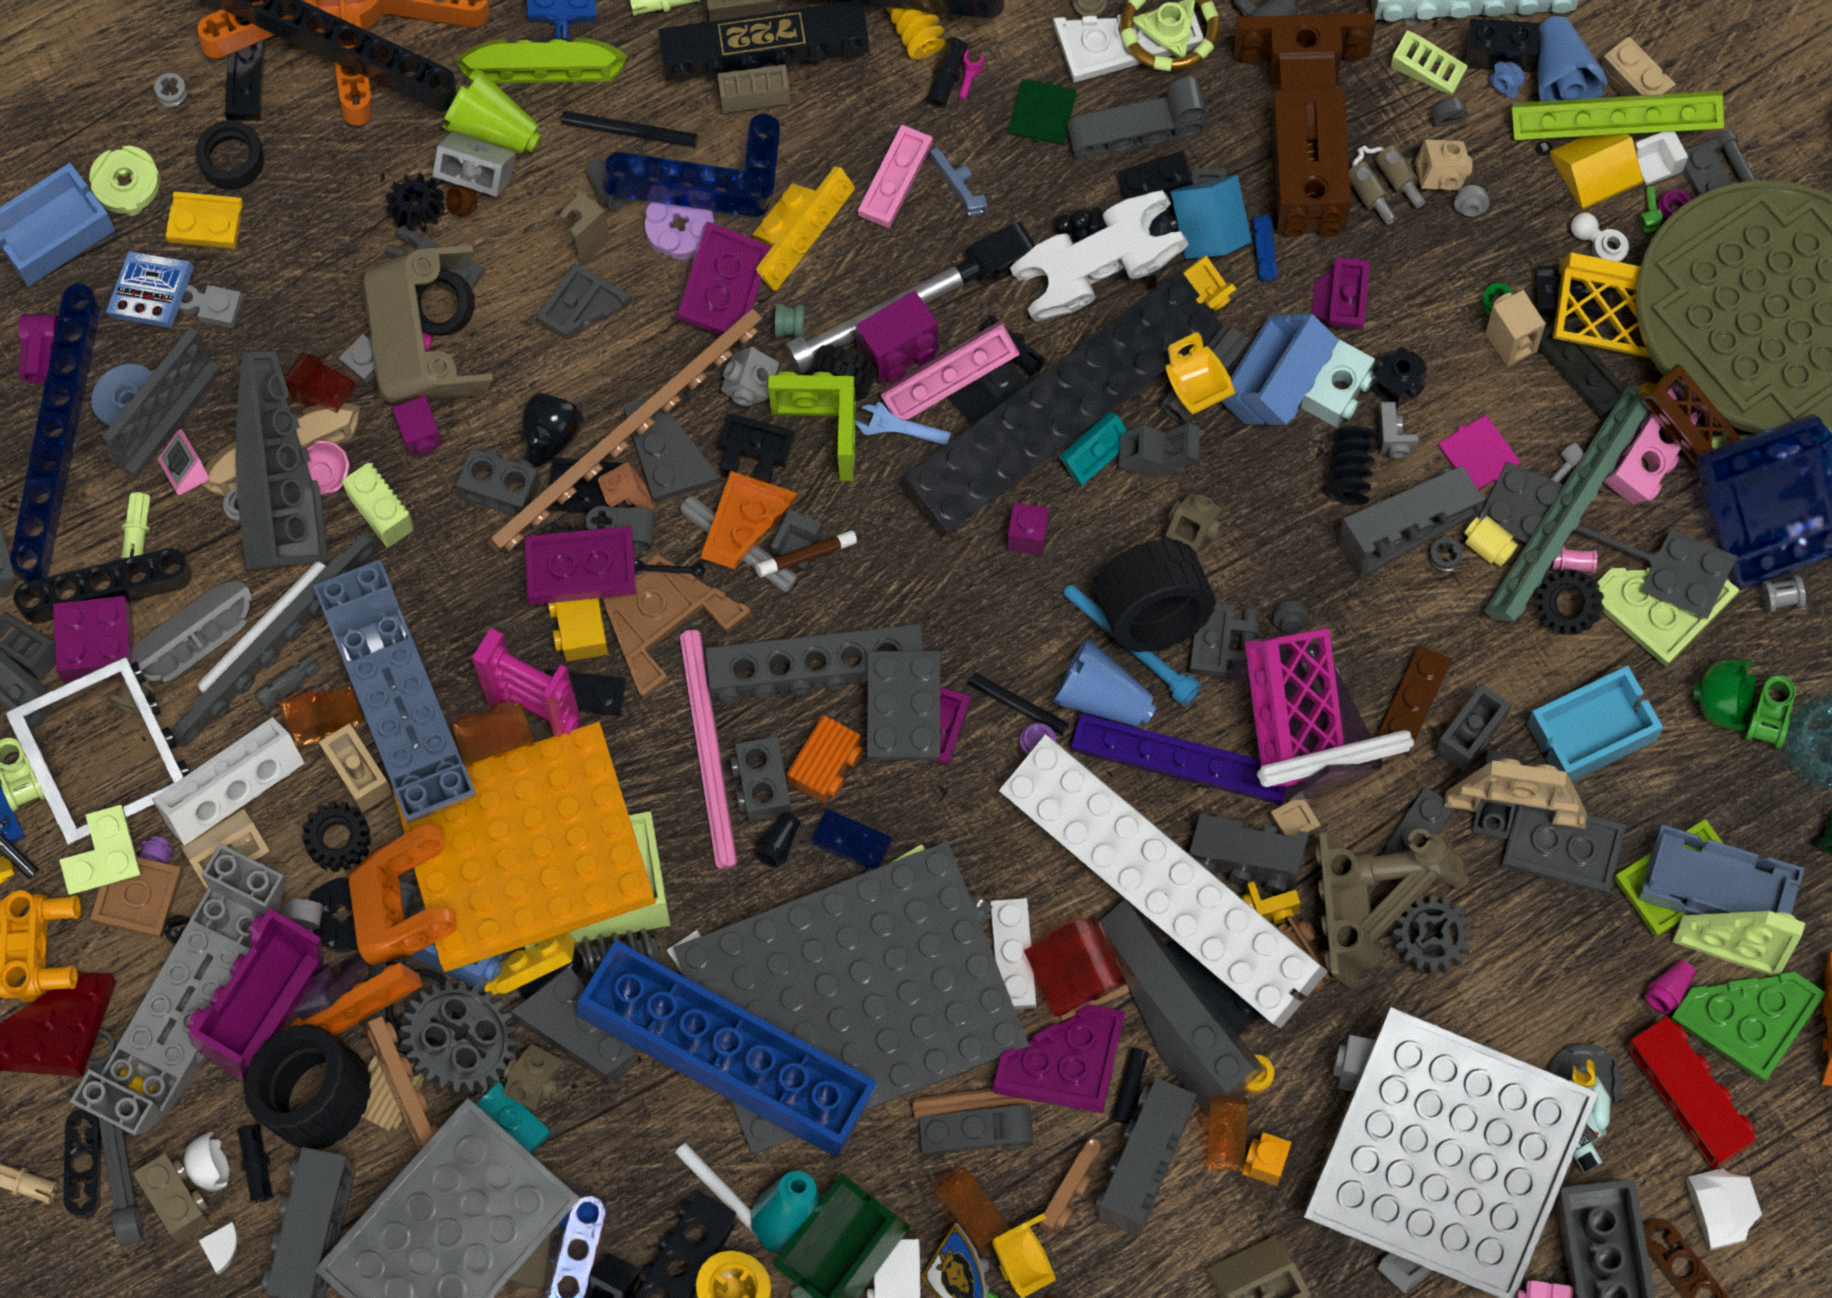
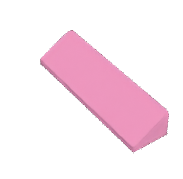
[881,320,1020,420]

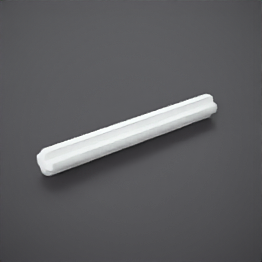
[197,561,326,694]
[1257,730,1414,787]

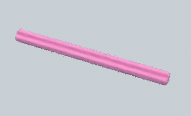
[680,630,737,869]

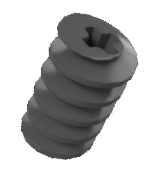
[582,928,660,980]

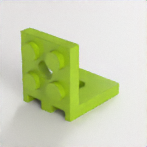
[768,371,856,481]

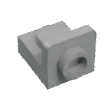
[1377,402,1419,459]

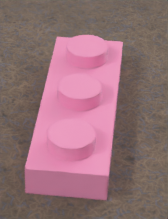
[858,124,933,229]

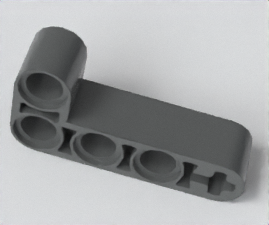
[1066,77,1207,159]

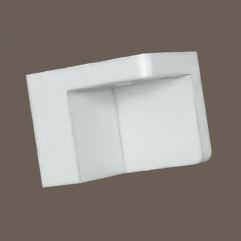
[1634,131,1688,185]

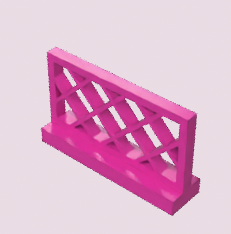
[1245,628,1348,786]

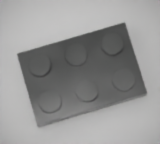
[867,651,940,760]

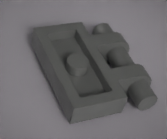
[1190,603,1260,681]

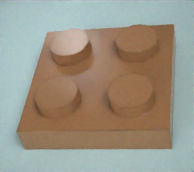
[90,857,183,939]

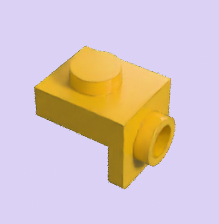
[1182,255,1236,311]
[1241,881,1301,925]

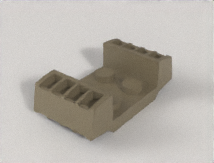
[707,0,791,114]

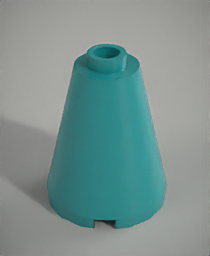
[751,1171,821,1256]

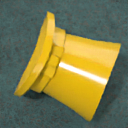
[696,1251,771,1298]

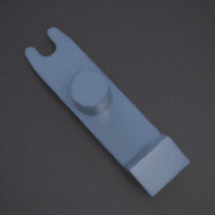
[930,147,987,216]

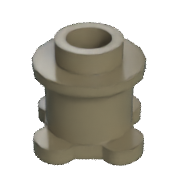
[108,675,154,718]

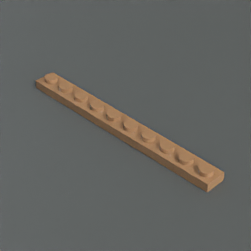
[487,308,762,553]

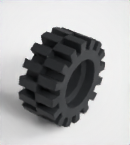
[808,344,877,401]
[1535,569,1604,635]
[302,801,371,872]

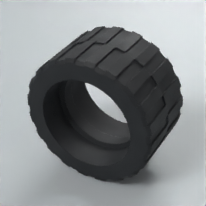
[1095,539,1216,652]
[244,1024,371,1150]

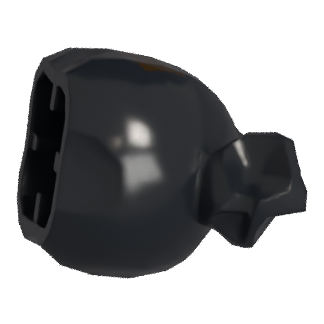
[522,393,584,467]

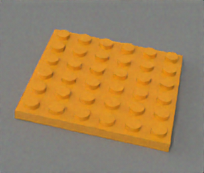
[392,722,656,972]

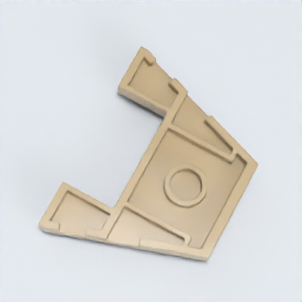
[1444,759,1587,829]

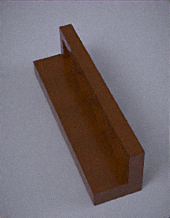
[1635,364,1765,498]

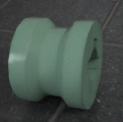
[775,304,805,339]

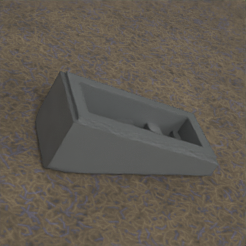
[0,611,56,680]

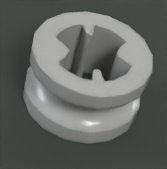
[154,73,187,107]

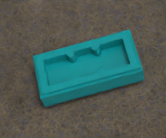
[476,1082,551,1154]

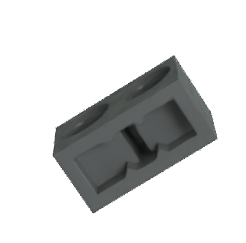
[456,448,541,516]
[730,736,792,823]

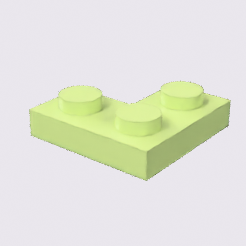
[59,805,142,895]

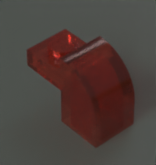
[284,353,356,414]

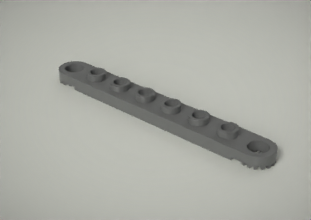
[171,531,378,747]

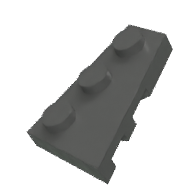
[623,395,721,503]

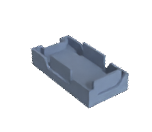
[1638,824,1805,915]

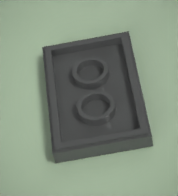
[1501,805,1626,896]

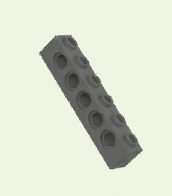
[706,624,923,703]

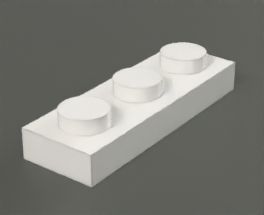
[991,898,1036,1010]

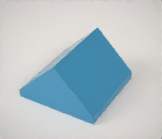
[1170,174,1252,259]

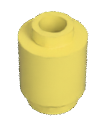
[1464,516,1518,567]

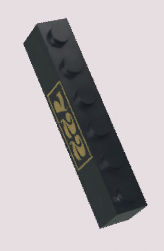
[658,0,869,82]

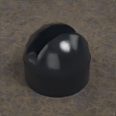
[164,915,190,945]

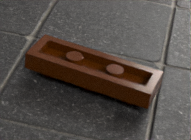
[1377,645,1452,756]

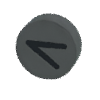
[1432,98,1468,127]

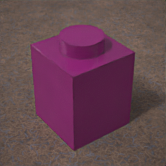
[392,396,443,457]
[1008,503,1049,556]

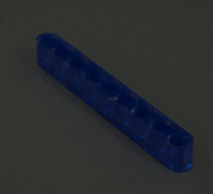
[10,283,100,583]

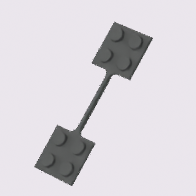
[1479,462,1737,619]

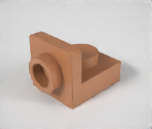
[598,462,656,510]

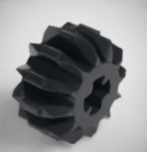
[386,173,445,232]

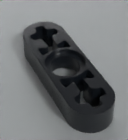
[63,1109,102,1219]

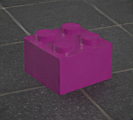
[855,290,939,385]
[53,596,135,685]

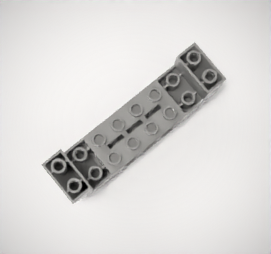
[70,844,285,1136]

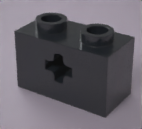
[1465,18,1539,73]

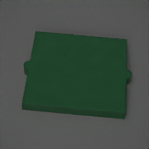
[1009,79,1077,146]

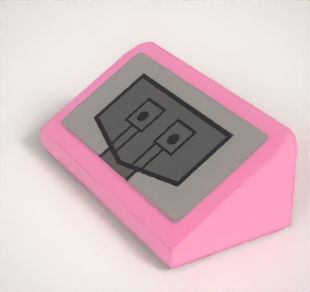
[158,429,210,495]

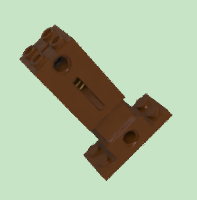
[1233,13,1375,237]

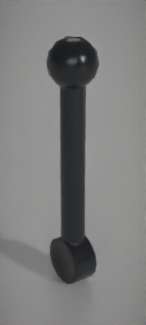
[635,560,705,578]

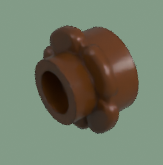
[447,185,477,217]

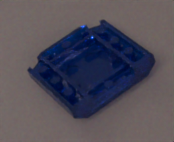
[1697,414,1832,590]

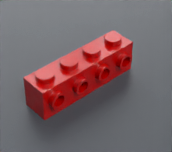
[1626,1016,1756,1170]

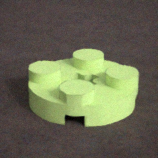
[89,146,161,216]

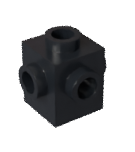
[1370,346,1428,410]

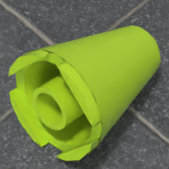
[442,69,542,155]

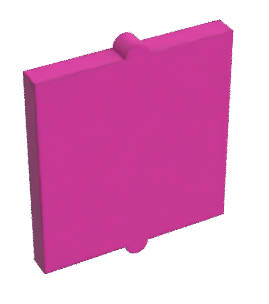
[1437,415,1521,490]

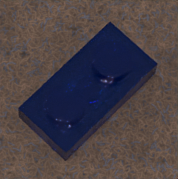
[811,809,893,870]

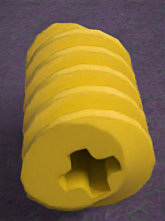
[885,7,946,59]

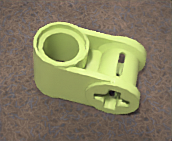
[0,738,46,812]

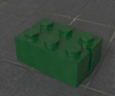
[773,1173,911,1298]

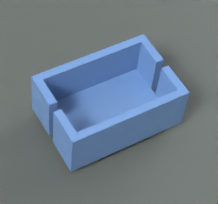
[0,163,115,287]
[1221,314,1339,425]

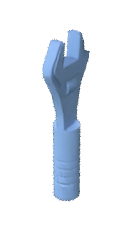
[855,401,951,445]

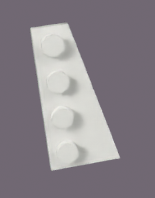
[1053,12,1204,83]

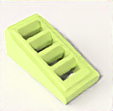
[1391,30,1468,96]

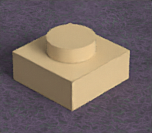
[1270,795,1321,837]

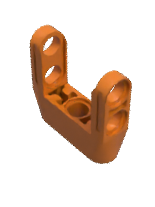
[349,824,458,965]

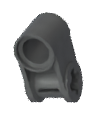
[586,506,655,551]

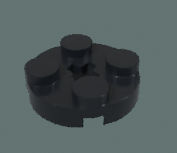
[309,878,358,953]

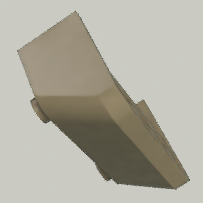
[363,245,493,403]

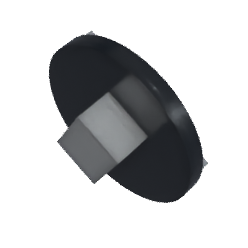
[1536,141,1553,156]

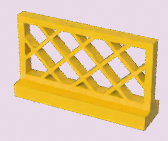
[1553,252,1651,358]

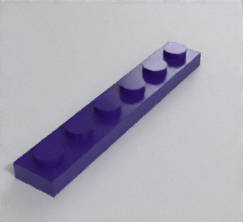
[1071,714,1287,805]

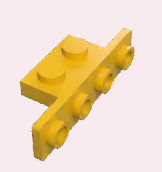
[752,166,855,291]

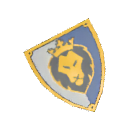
[921,1223,990,1298]

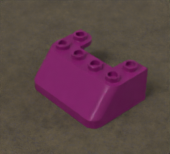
[187,908,324,1083]

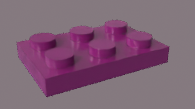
[675,221,772,343]
[525,526,637,605]

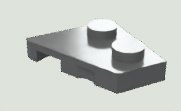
[536,263,632,339]

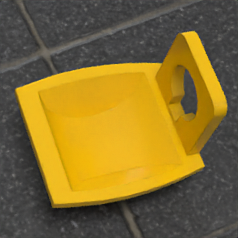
[1165,332,1235,415]
[992,1213,1056,1298]

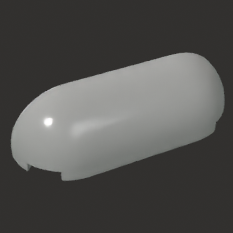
[130,581,252,682]

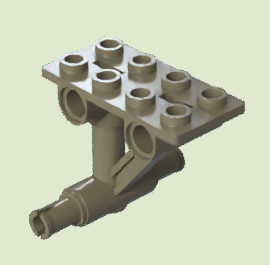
[1316,829,1470,990]

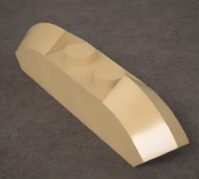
[201,403,360,496]

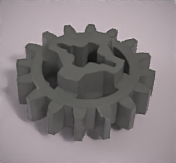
[1392,894,1473,976]

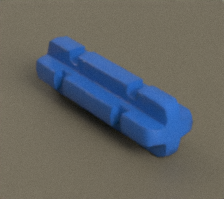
[1253,215,1278,282]

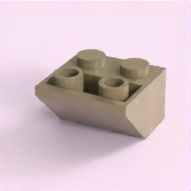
[1207,1236,1311,1298]

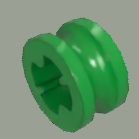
[1481,283,1514,317]

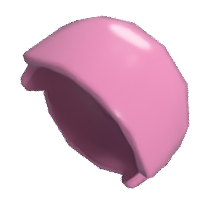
[307,440,350,496]

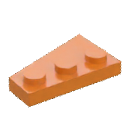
[701,471,798,569]

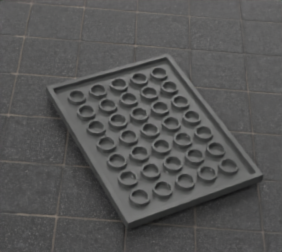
[673,841,1029,1155]

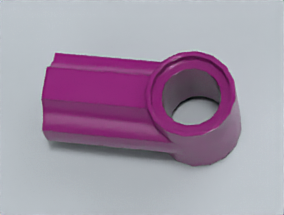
[18,314,60,384]

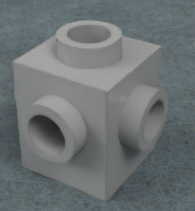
[721,347,779,406]

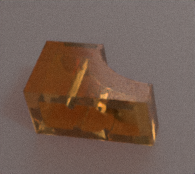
[279,686,365,748]

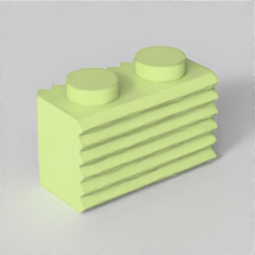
[342,463,414,548]

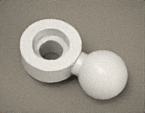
[1571,213,1629,262]

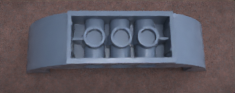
[313,559,476,824]

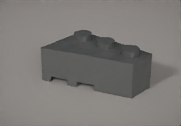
[1189,814,1309,895]
[511,967,639,1085]

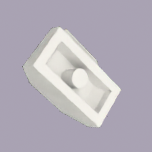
[1686,1168,1762,1251]

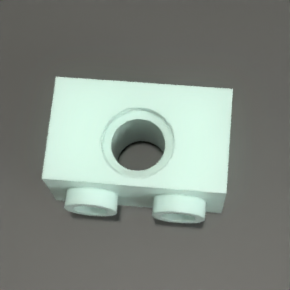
[1301,339,1375,428]

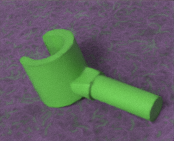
[1639,186,1663,233]

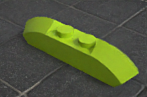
[454,38,628,84]

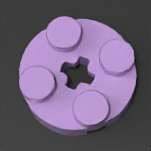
[645,189,714,260]

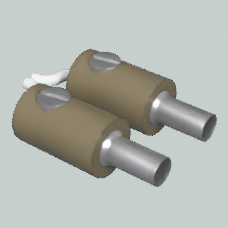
[1349,145,1426,225]

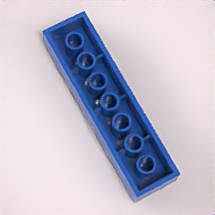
[577,940,877,1158]

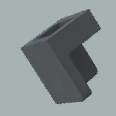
[771,509,823,570]

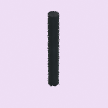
[969,672,1069,736]

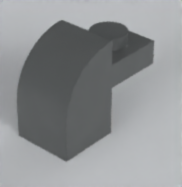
[1119,423,1200,477]

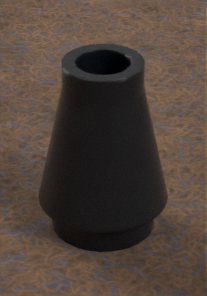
[754,812,801,868]

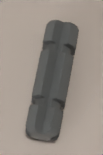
[254,654,320,709]

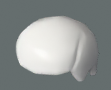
[183,1131,230,1192]

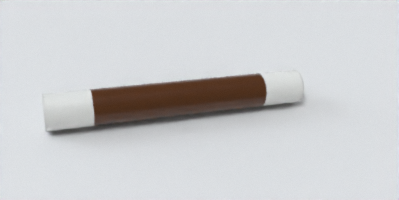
[755,530,857,578]

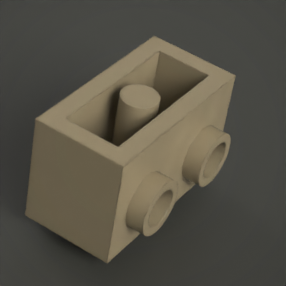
[133,1153,210,1244]

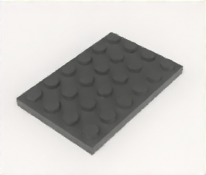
[314,1097,581,1298]

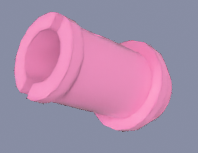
[1551,545,1597,573]

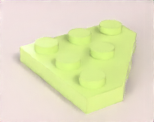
[1598,567,1740,668]
[1672,911,1805,977]

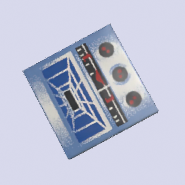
[106,251,194,328]

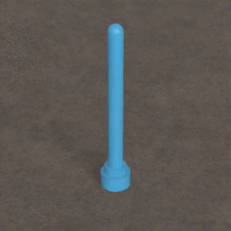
[1063,585,1202,706]

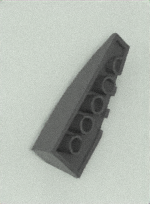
[236,351,329,570]
[1099,898,1265,1117]

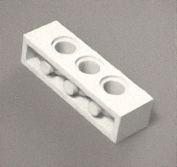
[152,717,305,845]

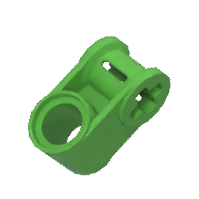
[1745,675,1796,750]

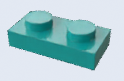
[1059,412,1127,486]

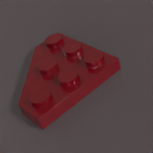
[0,972,116,1077]

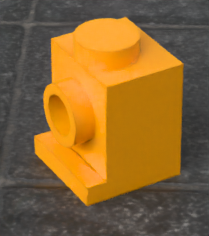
[1242,1132,1292,1186]

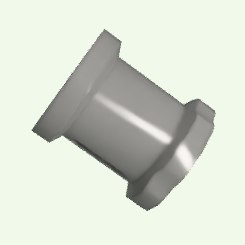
[1761,575,1806,613]

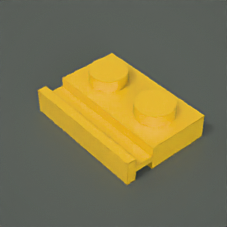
[165,192,244,249]

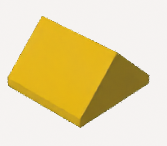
[1549,134,1644,211]

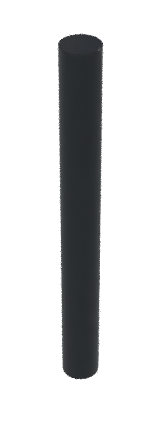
[561,110,698,148]

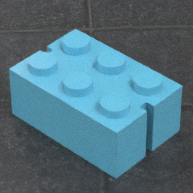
[1527,666,1663,781]

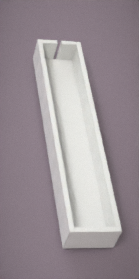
[999,734,1328,1028]

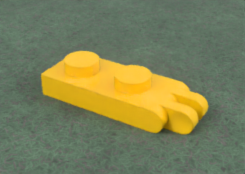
[484,932,575,995]

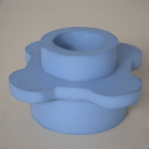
[1489,61,1525,99]

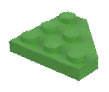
[1670,972,1826,1084]

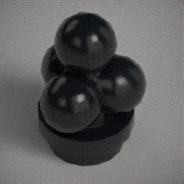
[1054,207,1107,243]

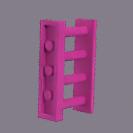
[472,628,581,738]

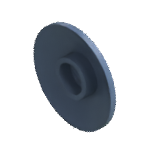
[91,364,152,426]

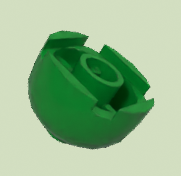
[1694,658,1756,732]

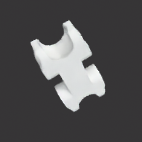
[1010,190,1189,322]

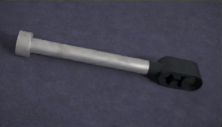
[785,222,1036,375]

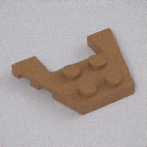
[602,554,752,700]

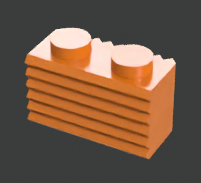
[786,715,863,804]

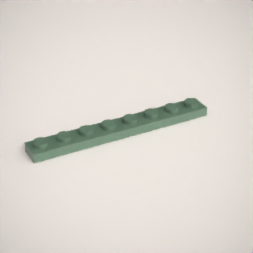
[1484,385,1650,621]

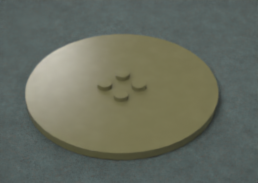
[1635,180,1832,437]

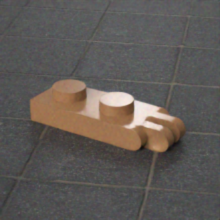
[1039,1139,1100,1235]

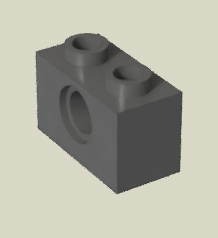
[1436,684,1511,773]

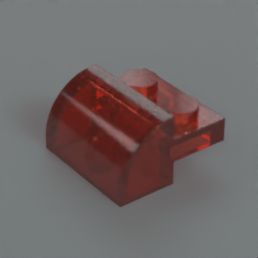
[1024,918,1127,1017]

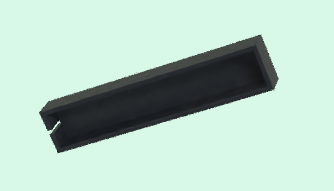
[898,271,1223,538]

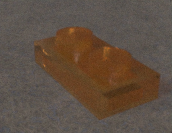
[1205,1096,1248,1171]

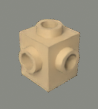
[1414,139,1472,190]

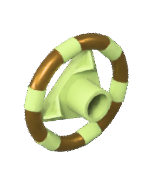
[1120,0,1220,72]

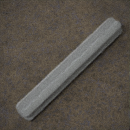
[680,496,797,592]

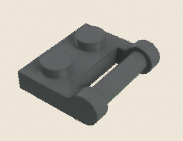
[1683,130,1760,196]

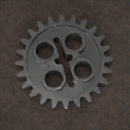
[397,980,518,1098]

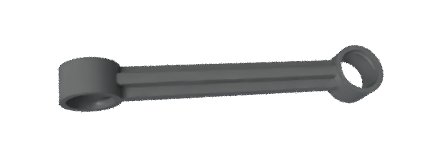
[87,1029,144,1246]

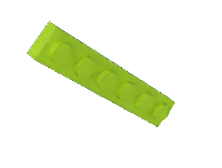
[1512,91,1725,140]

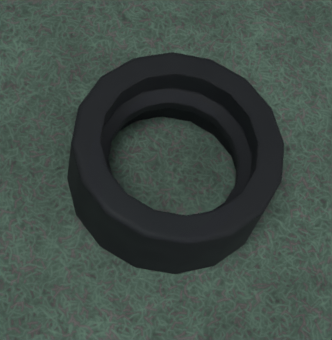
[195,120,264,190]
[415,269,475,336]

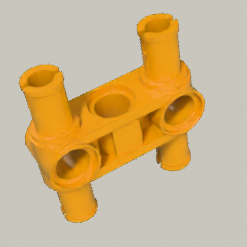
[0,890,81,1002]

